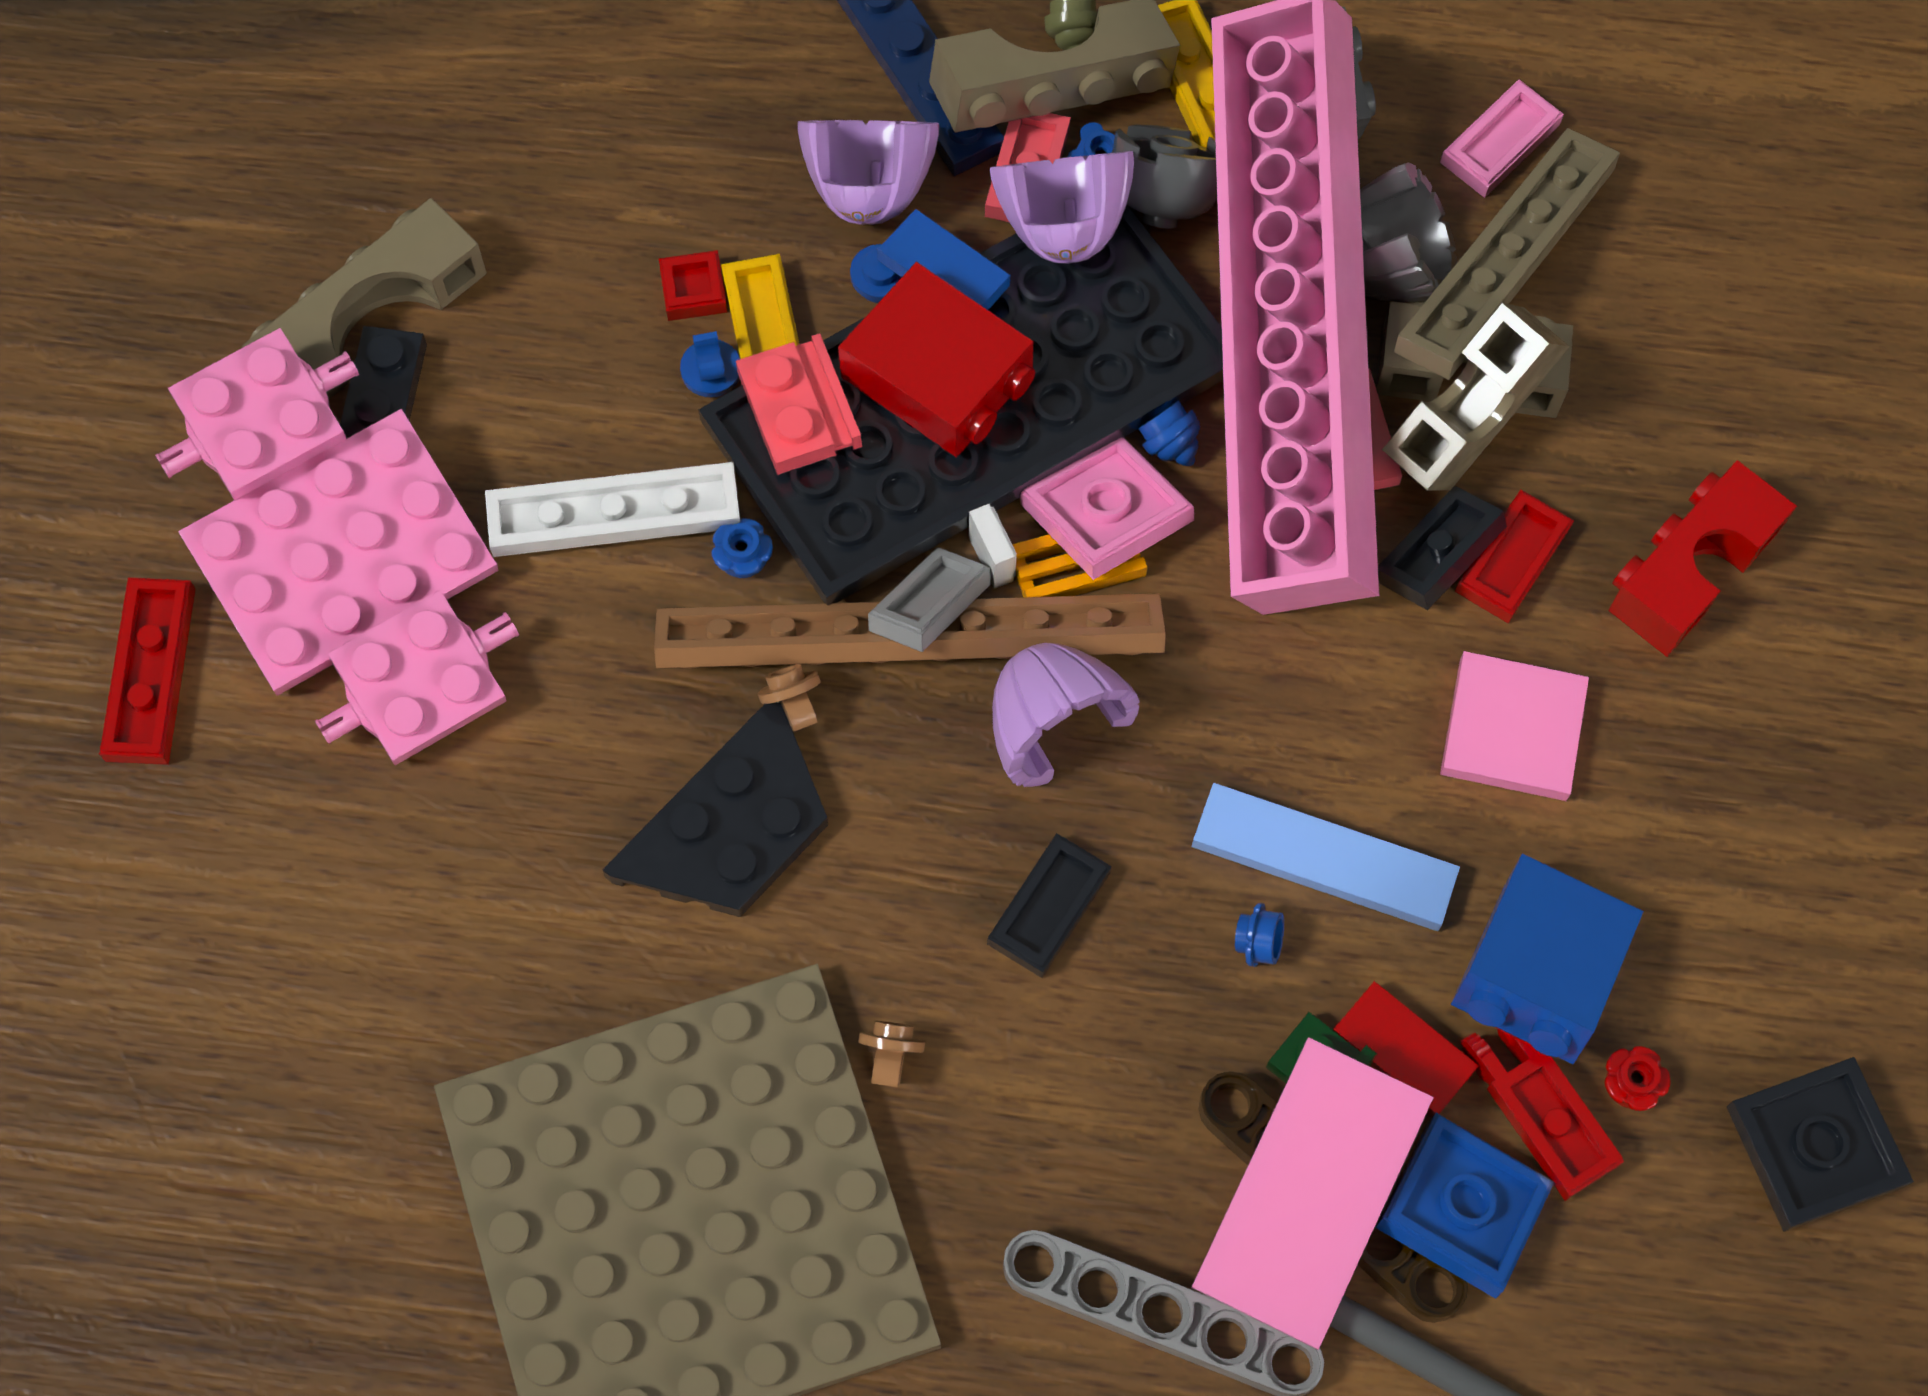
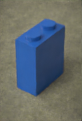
[1451,853,1644,1064]

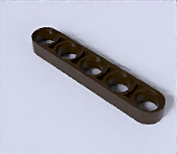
[1198,1071,1468,1323]

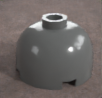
[1112,125,1217,229]

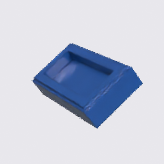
[877,209,1010,310]

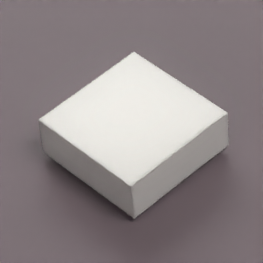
[968,504,1017,589]

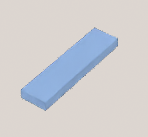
[1191,783,1460,931]

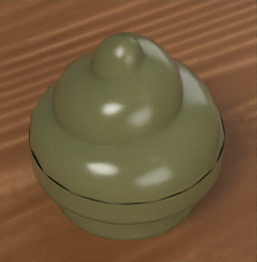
[1044,0,1098,51]

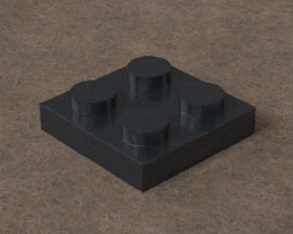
[1726,1057,1914,1232]

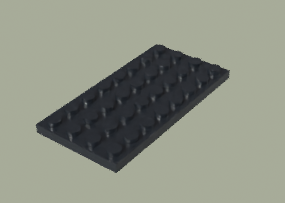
[698,204,1223,606]

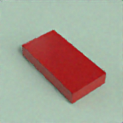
[1455,489,1574,624]
[1333,981,1479,1118]

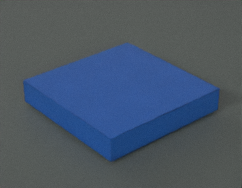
[1375,1113,1554,1299]

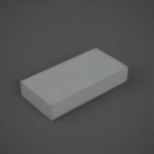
[868,547,990,652]

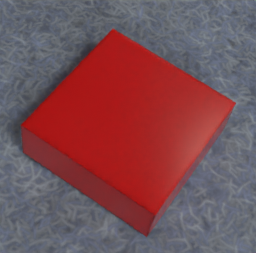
[659,250,728,321]

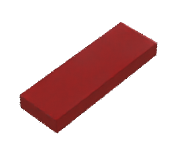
[99,577,196,765]

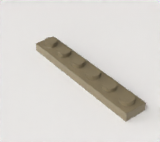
[1394,128,1620,380]

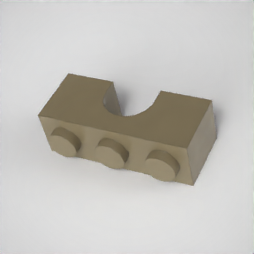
[1376,301,1573,418]
[1382,303,1570,490]

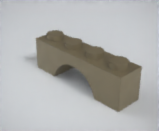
[929,0,1180,133]
[242,198,487,399]

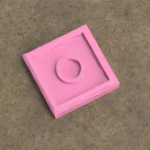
[1020,437,1194,580]
[1440,651,1589,801]

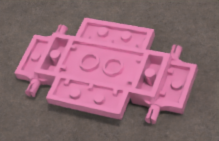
[155,328,519,765]

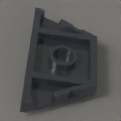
[602,701,828,917]

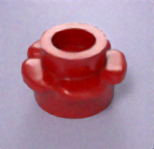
[1604,1046,1671,1111]

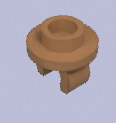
[757,664,821,731]
[858,1021,926,1087]

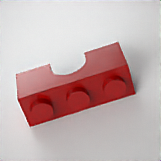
[1608,460,1797,657]

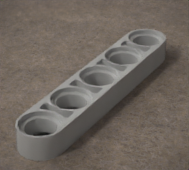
[1003,1230,1324,1396]

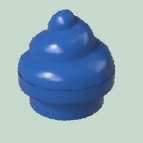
[1138,400,1200,466]

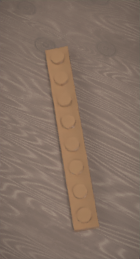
[654,593,1165,669]

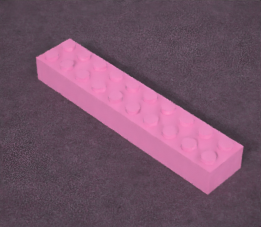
[1211,0,1379,615]

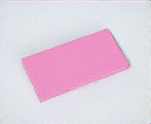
[1191,1037,1434,1350]

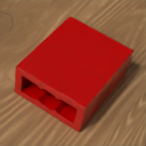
[838,262,1035,458]

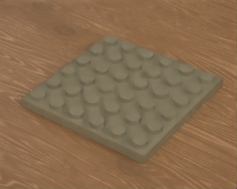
[434,964,941,1396]

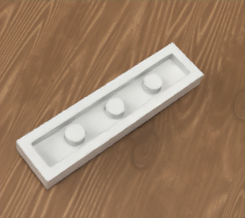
[485,462,740,557]

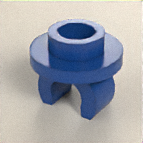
[680,331,740,397]

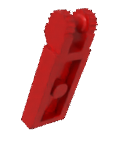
[1460,1027,1624,1201]

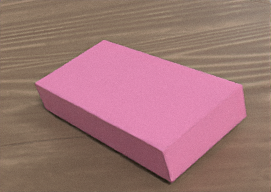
[1440,80,1564,198]

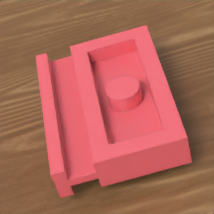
[736,333,862,475]

